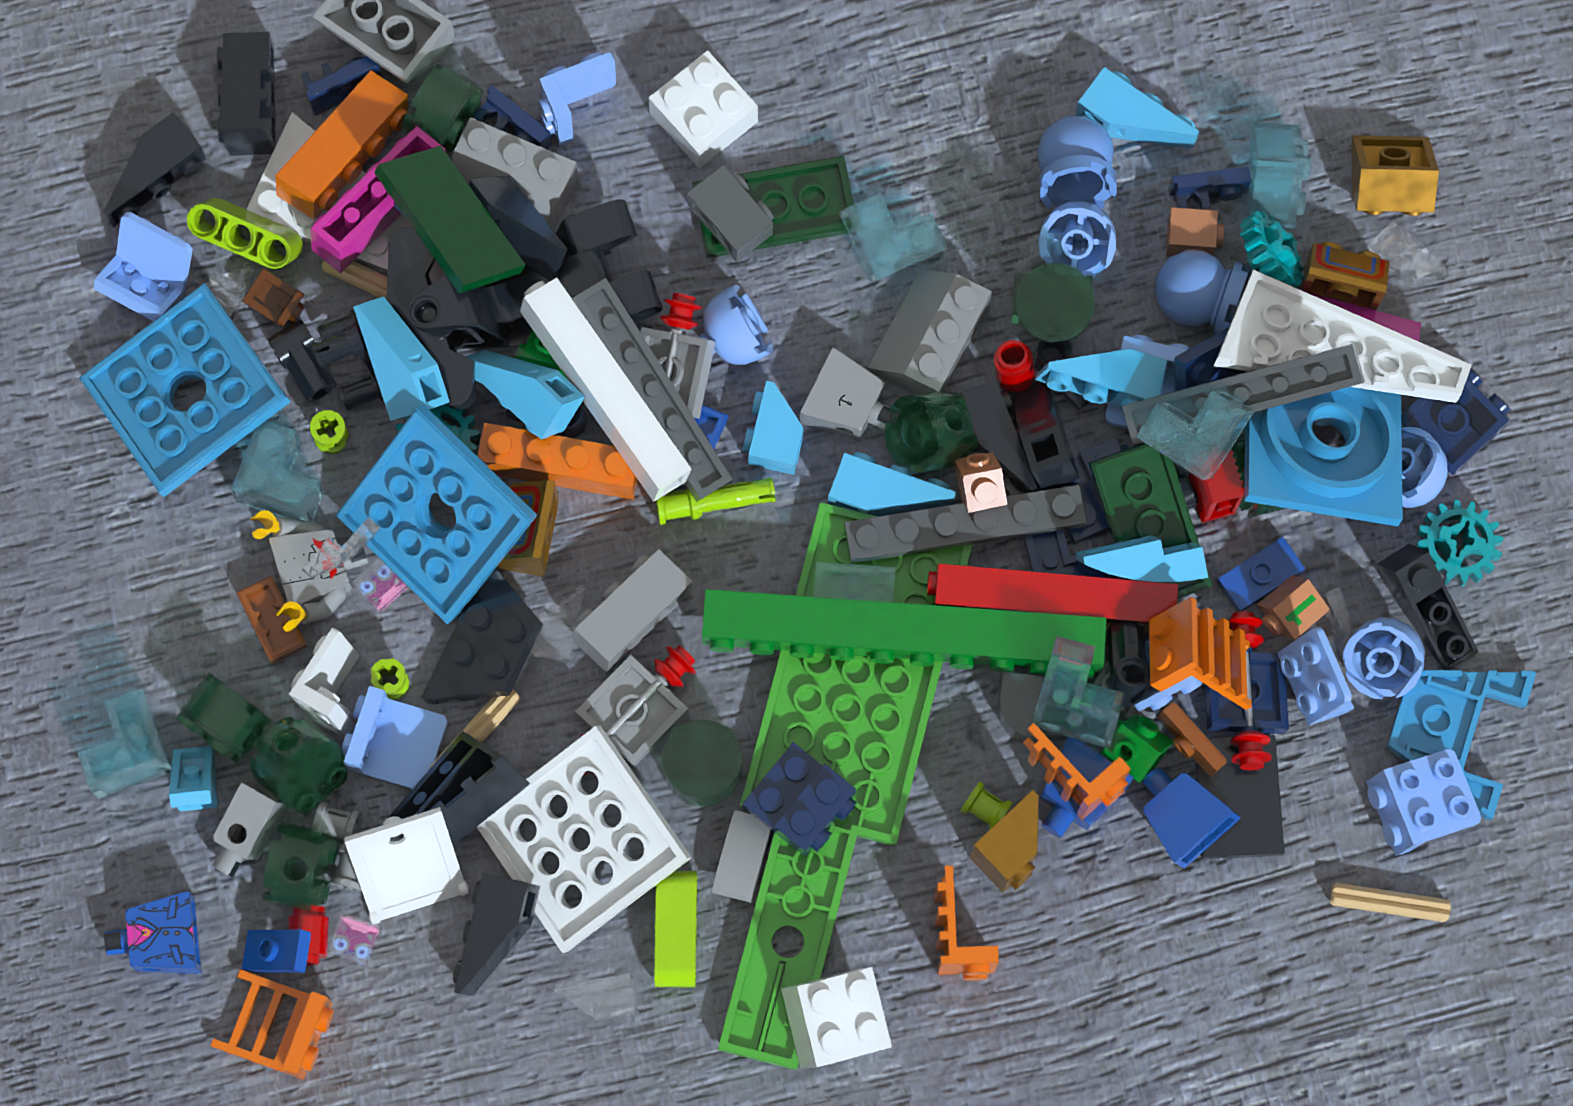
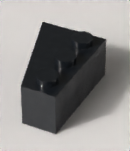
[217,32,276,156]
[388,731,530,846]

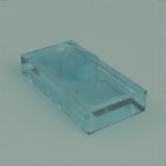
[813,562,895,602]

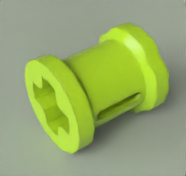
[310,410,349,454]
[371,658,409,700]
[960,781,1013,830]

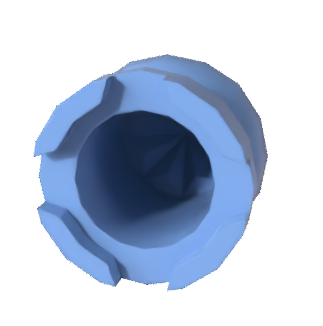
[1037,115,1117,209]
[1154,250,1251,336]

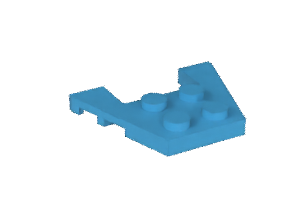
[1386,670,1537,821]

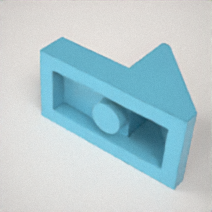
[169,745,218,811]

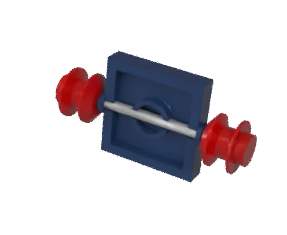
[1205,611,1289,770]

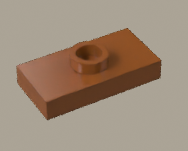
[236,575,308,664]
[1157,702,1227,777]

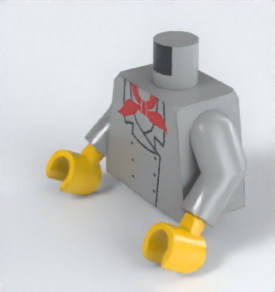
[250,510,369,632]

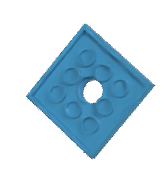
[79,283,291,497]
[1244,371,1403,527]
[336,404,537,625]

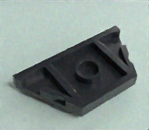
[421,568,543,704]

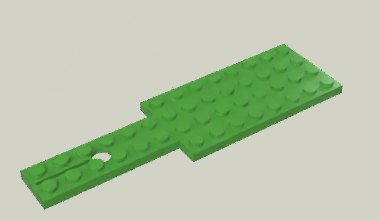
[718,502,972,1071]

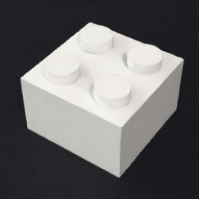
[649,50,758,169]
[781,967,892,1068]

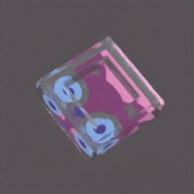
[352,558,409,613]
[328,914,381,967]

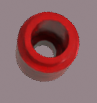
[994,340,1035,392]
[288,905,329,966]

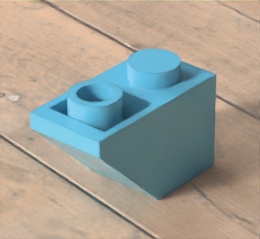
[743,381,803,475]

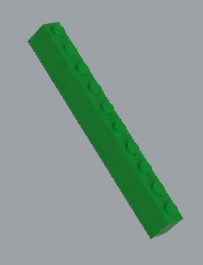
[702,589,1107,678]

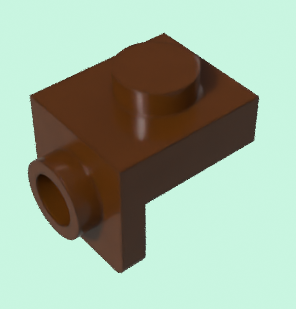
[241,268,306,327]

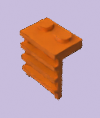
[1149,597,1252,710]
[1022,723,1131,820]
[934,865,999,981]
[210,969,334,1080]

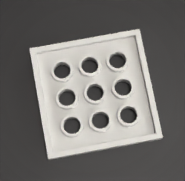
[477,726,692,953]

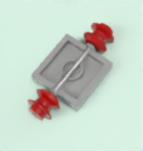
[640,292,716,419]
[575,645,696,776]

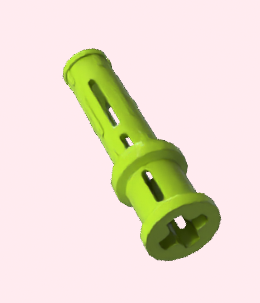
[655,477,776,525]

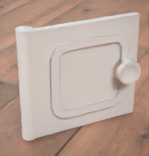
[344,807,469,925]

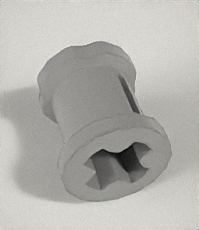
[311,801,361,844]
[330,844,363,893]

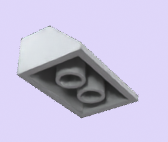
[313,0,455,83]
[451,117,578,230]
[867,269,992,405]

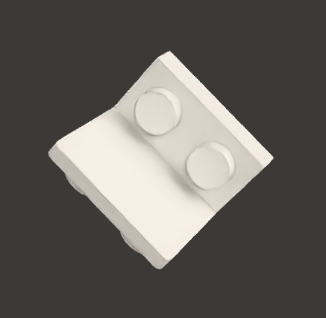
[289,628,359,738]

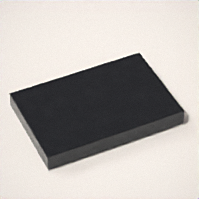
[1196,735,1285,859]

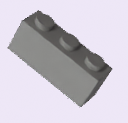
[573,549,693,673]

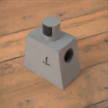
[800,348,899,440]
[212,782,292,877]

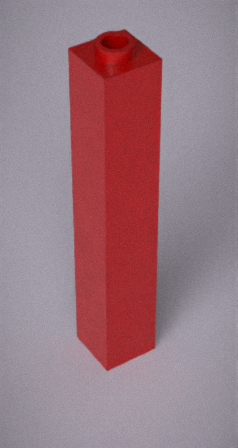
[927,564,1178,622]

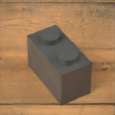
[687,165,774,262]

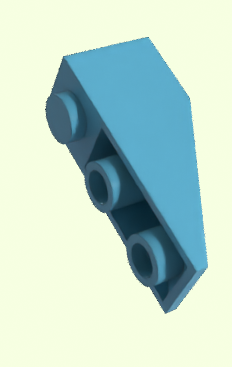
[1075,67,1200,149]
[353,296,450,421]
[1035,348,1167,412]
[465,350,585,439]
[828,452,956,517]

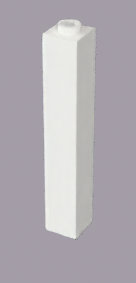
[520,278,691,502]

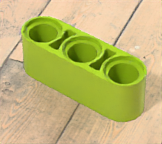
[187,198,303,269]
[655,870,697,987]

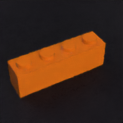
[275,71,410,220]
[477,423,638,500]

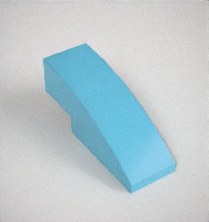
[1075,535,1208,582]

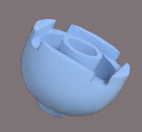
[1038,201,1117,281]
[700,285,773,365]
[1401,427,1447,508]
[1343,617,1425,699]

